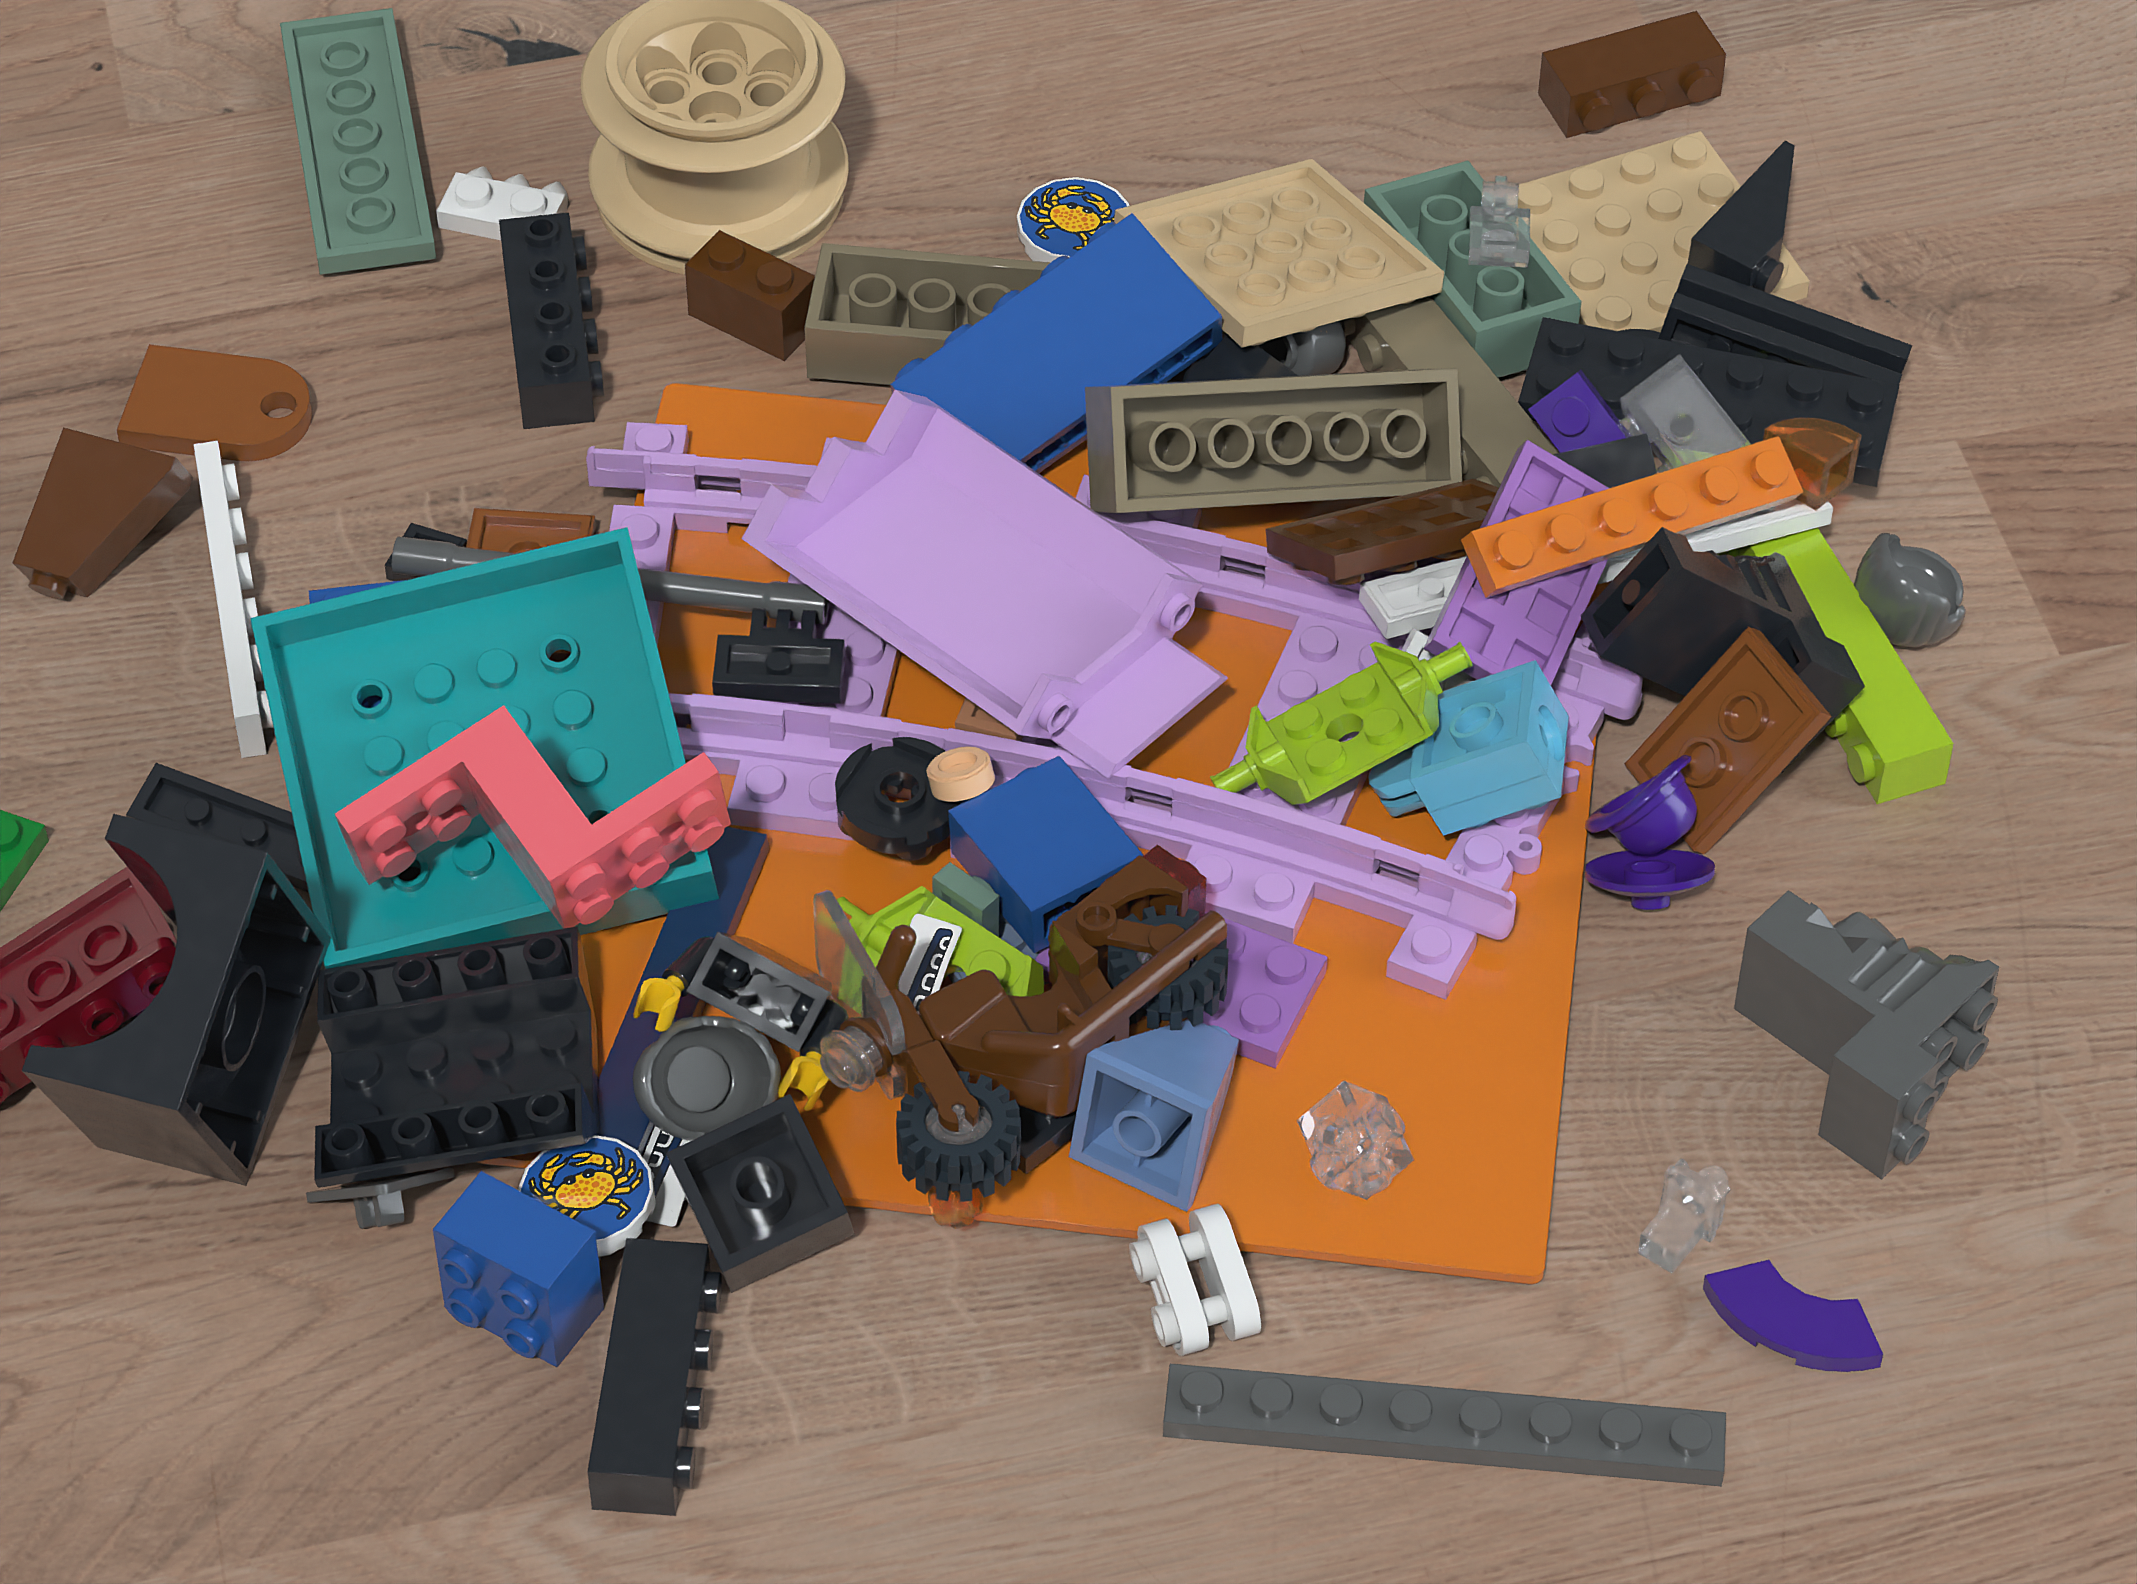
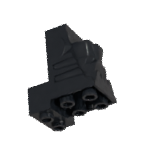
[1580,527,1865,773]

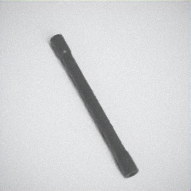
[392,536,829,625]

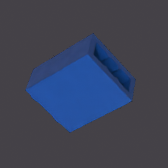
[948,756,1144,953]

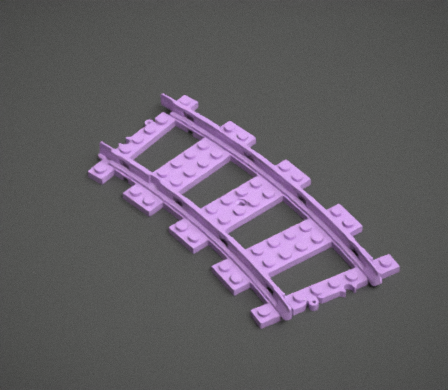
[586,422,1643,1000]

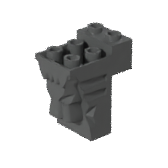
[1734,890,1999,1180]

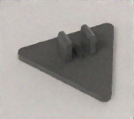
[306,1167,455,1229]

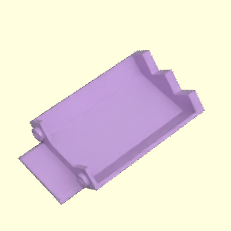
[742,390,1228,779]

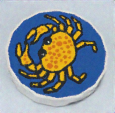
[1017,177,1130,263]
[518,1135,656,1257]

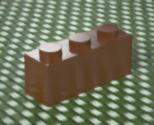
[1538,11,1726,138]

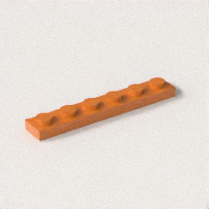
[1461,436,1803,598]

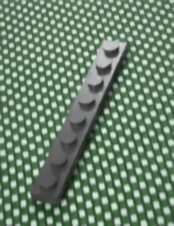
[1163,1363,1726,1487]

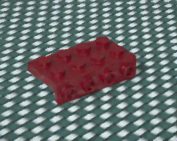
[0,867,177,1104]

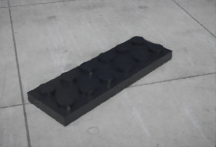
[1518,317,1900,487]

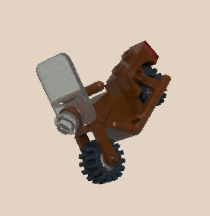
[813,845,1229,1202]

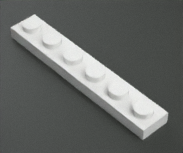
[194,441,273,758]

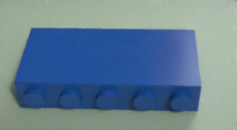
[890,213,1222,473]

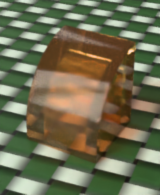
[1763,418,1862,511]

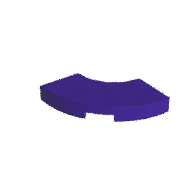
[1703,1260,1883,1372]

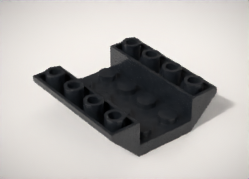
[314,926,600,1188]

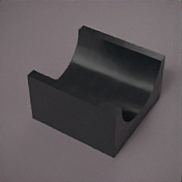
[22,814,331,1186]

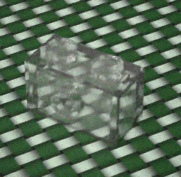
[1619,354,1751,473]

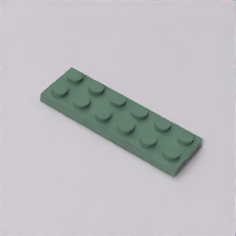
[280,8,436,275]

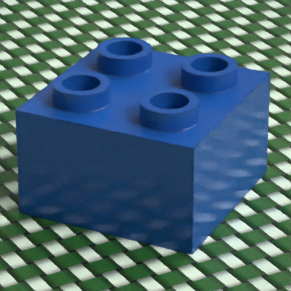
[433,1171,604,1367]

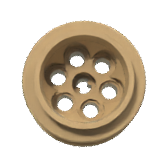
[581,0,849,275]

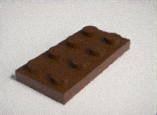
[1266,478,1499,585]

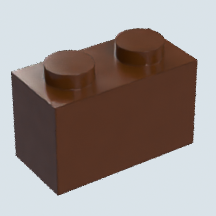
[685,230,815,361]

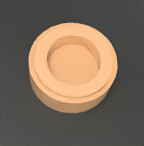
[926,747,995,802]

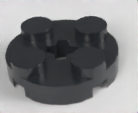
[835,737,964,861]

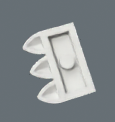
[436,166,568,240]

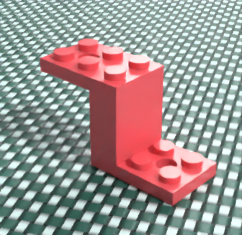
[335,705,731,929]

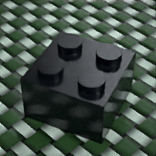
[666,1094,855,1293]

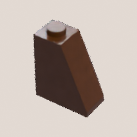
[12,427,193,599]

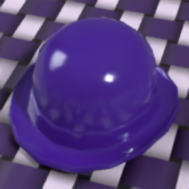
[1585,755,1697,855]

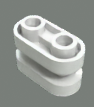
[1129,1203,1261,1356]

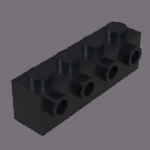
[499,212,604,429]

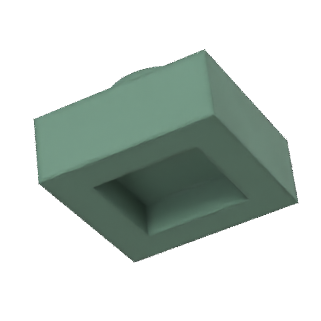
[932,862,999,937]

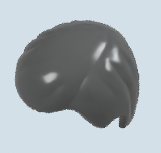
[1854,533,1966,647]
[632,1016,781,1141]

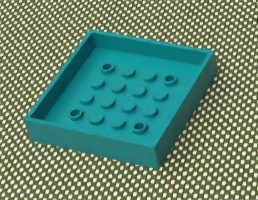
[250,527,719,969]

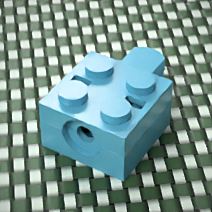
[1368,660,1569,836]

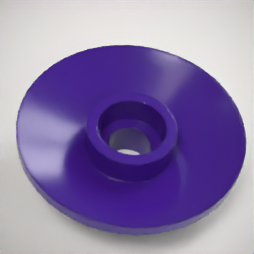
[1585,849,1715,910]

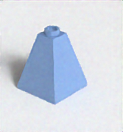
[1069,1020,1239,1212]

